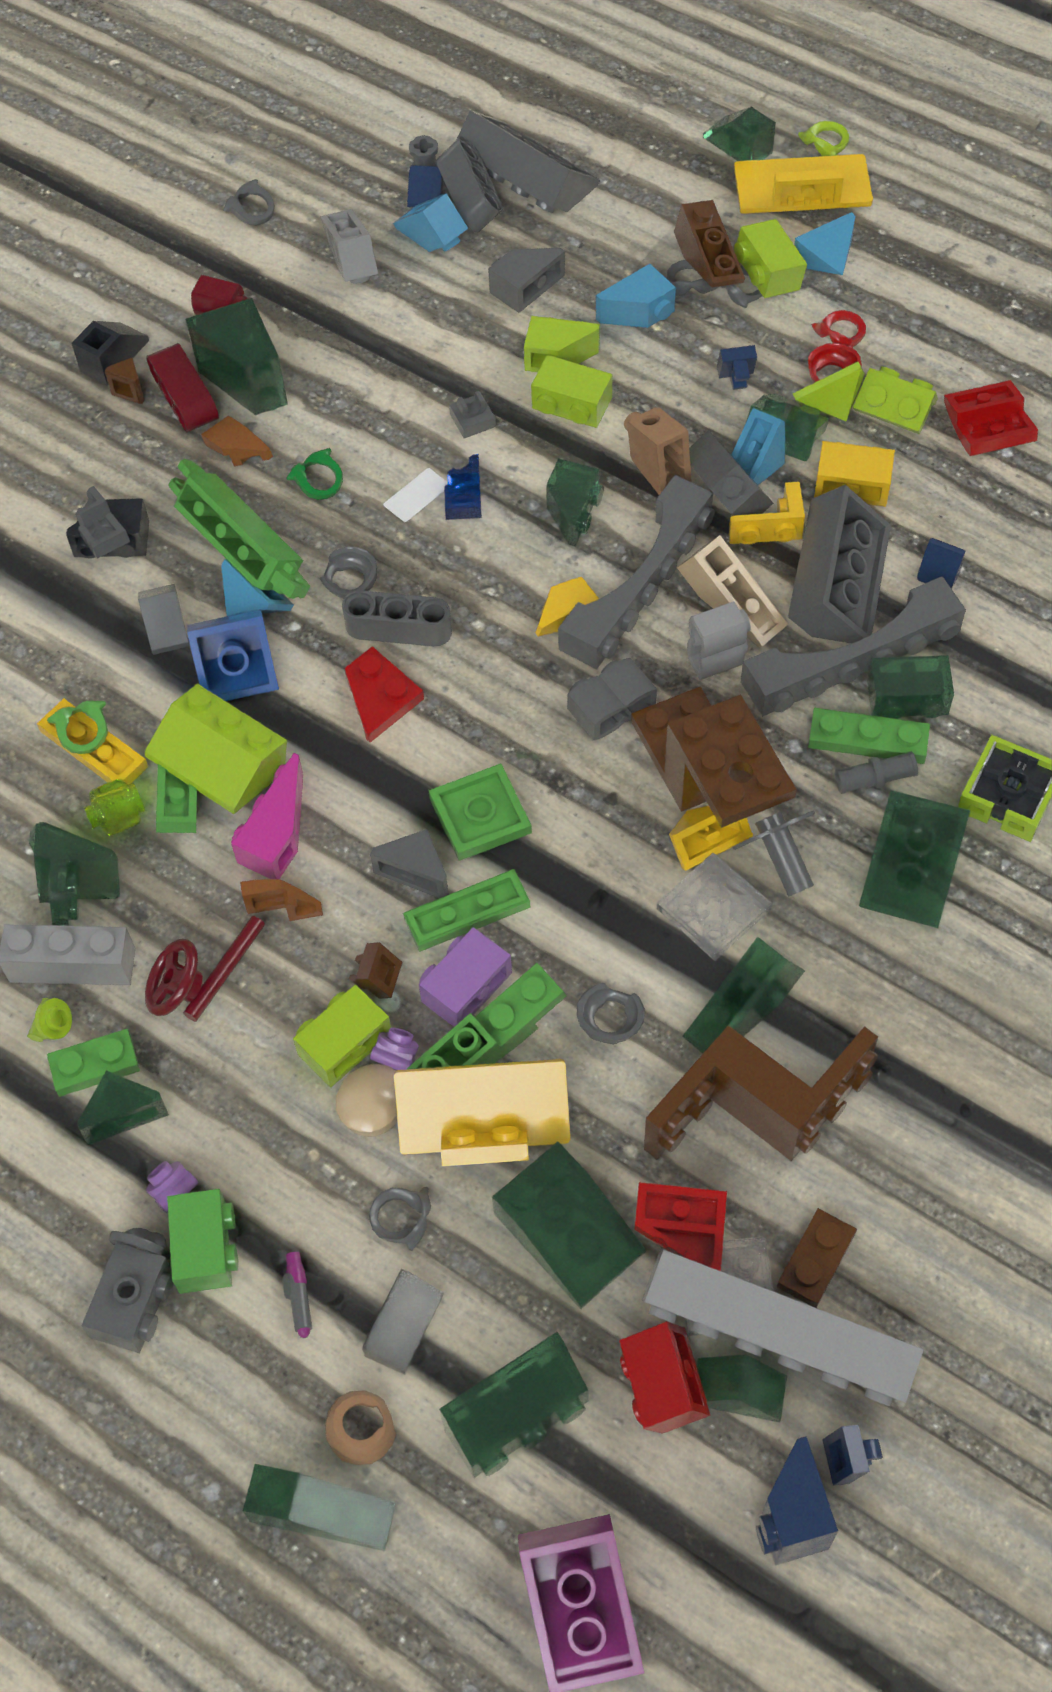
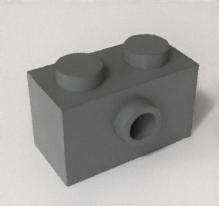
[81,1242,174,1354]

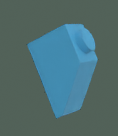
[393,193,468,252]
[596,264,676,328]

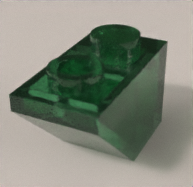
[546,458,604,547]

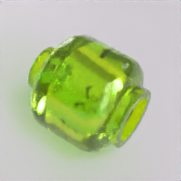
[83,779,146,836]

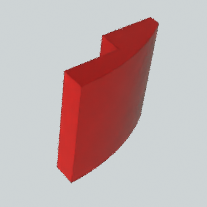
[944,380,1038,456]

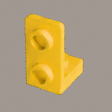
[729,482,805,544]

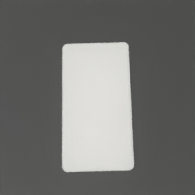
[383,468,450,522]

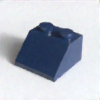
[756,1436,838,1566]

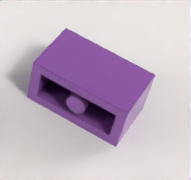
[419,927,512,1027]

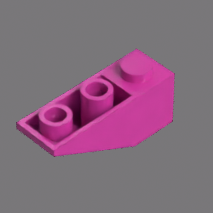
[231,753,304,879]

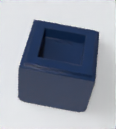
[407,165,444,207]
[917,538,966,589]

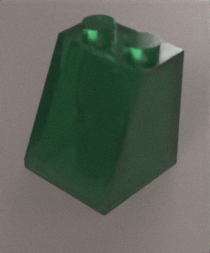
[185,298,288,415]

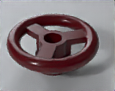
[145,938,203,1016]

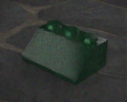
[439,1332,588,1478]

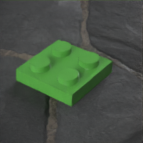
[429,763,532,861]

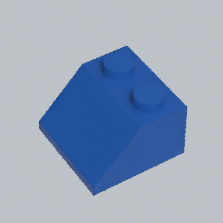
[187,609,279,701]

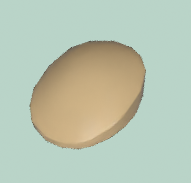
[336,1064,397,1137]

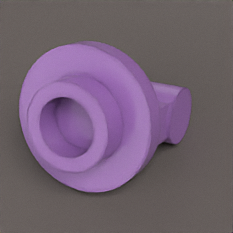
[370,1028,419,1070]
[146,1161,199,1213]

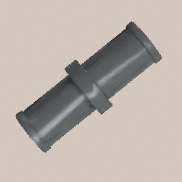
[835,751,918,794]

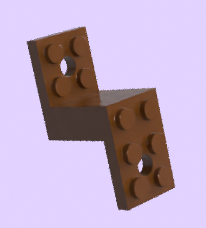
[631,686,797,828]
[644,1025,878,1161]

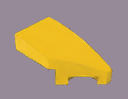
[535,577,599,637]

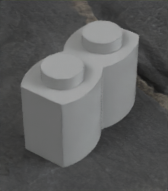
[687,601,751,680]

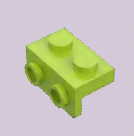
[853,366,938,434]

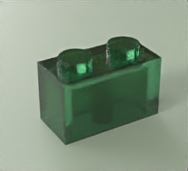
[867,655,954,719]

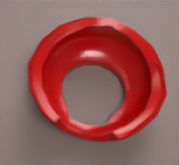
[808,343,862,383]

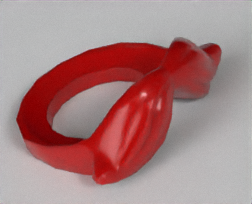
[811,310,866,349]

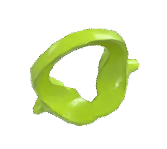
[798,121,849,156]

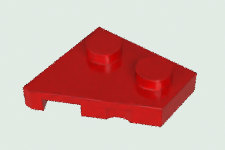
[634,1182,727,1271]

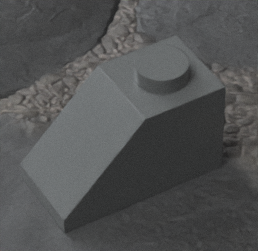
[488,248,565,313]

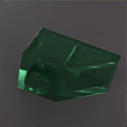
[703,106,776,161]

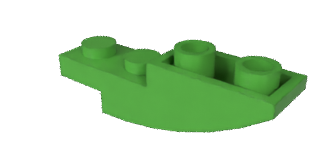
[407,963,566,1069]

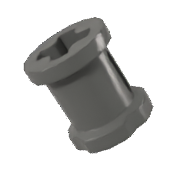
[409,135,438,166]

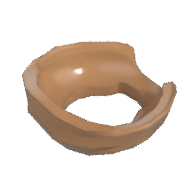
[325,1390,396,1465]

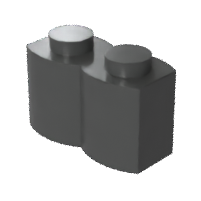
[567,658,657,740]

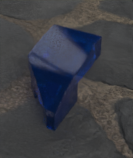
[444,454,482,520]

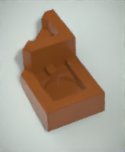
[201,416,273,467]
[240,879,323,921]

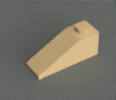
[677,535,788,648]

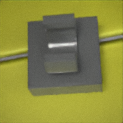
[449,391,496,439]

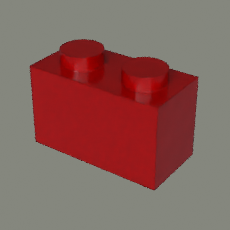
[619,1321,711,1434]

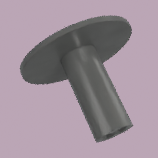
[732,810,815,897]

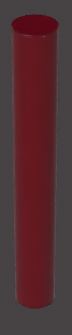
[183,916,265,1022]

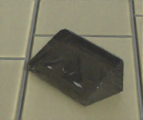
[362,1269,444,1375]

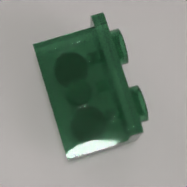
[746,394,829,461]

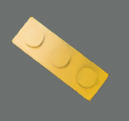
[37,698,148,793]

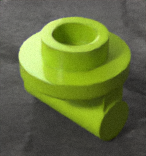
[27,998,72,1042]

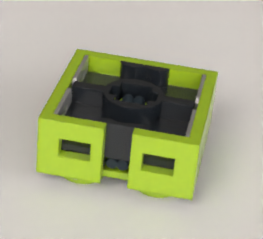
[956,734,1052,842]

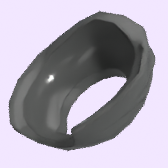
[320,547,377,599]
[577,983,645,1045]

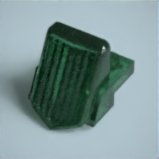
[29,822,120,926]

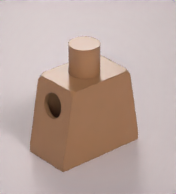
[624,408,692,495]

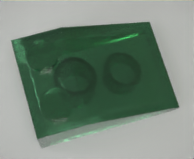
[859,790,971,928]
[492,1141,646,1309]

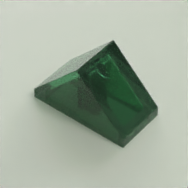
[77,1070,169,1145]
[696,1354,787,1422]

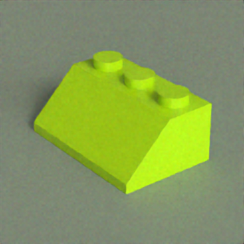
[145,684,287,814]

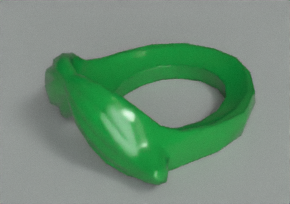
[286,448,343,500]

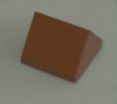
[105,357,145,404]

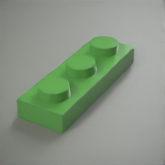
[808,708,930,764]

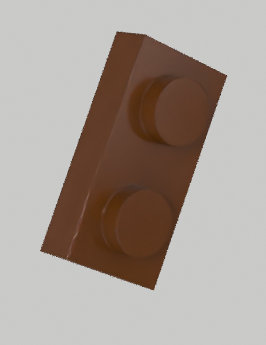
[777,1208,857,1308]

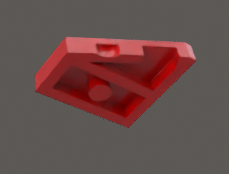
[344,646,424,743]

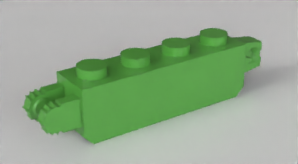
[168,458,311,599]

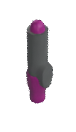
[283,1252,312,1338]

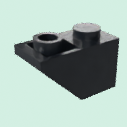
[71,321,149,385]
[66,498,149,559]

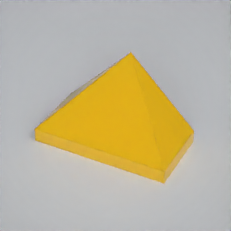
[669,806,753,871]

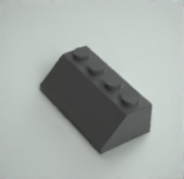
[456,110,600,213]
[788,485,891,644]

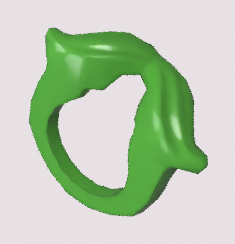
[47,701,108,754]

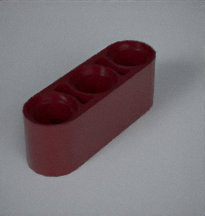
[146,343,219,432]

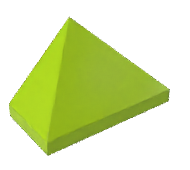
[792,362,865,421]

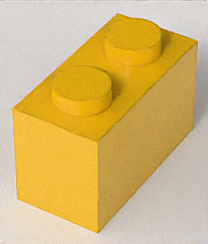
[814,441,895,507]

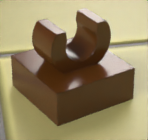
[349,942,403,999]

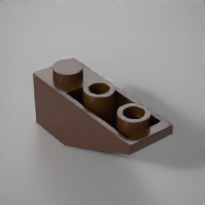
[674,200,745,288]

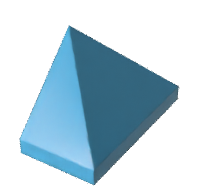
[794,212,856,275]
[731,408,785,485]
[221,559,294,616]

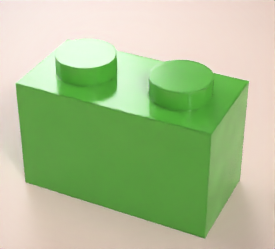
[167,1189,238,1294]

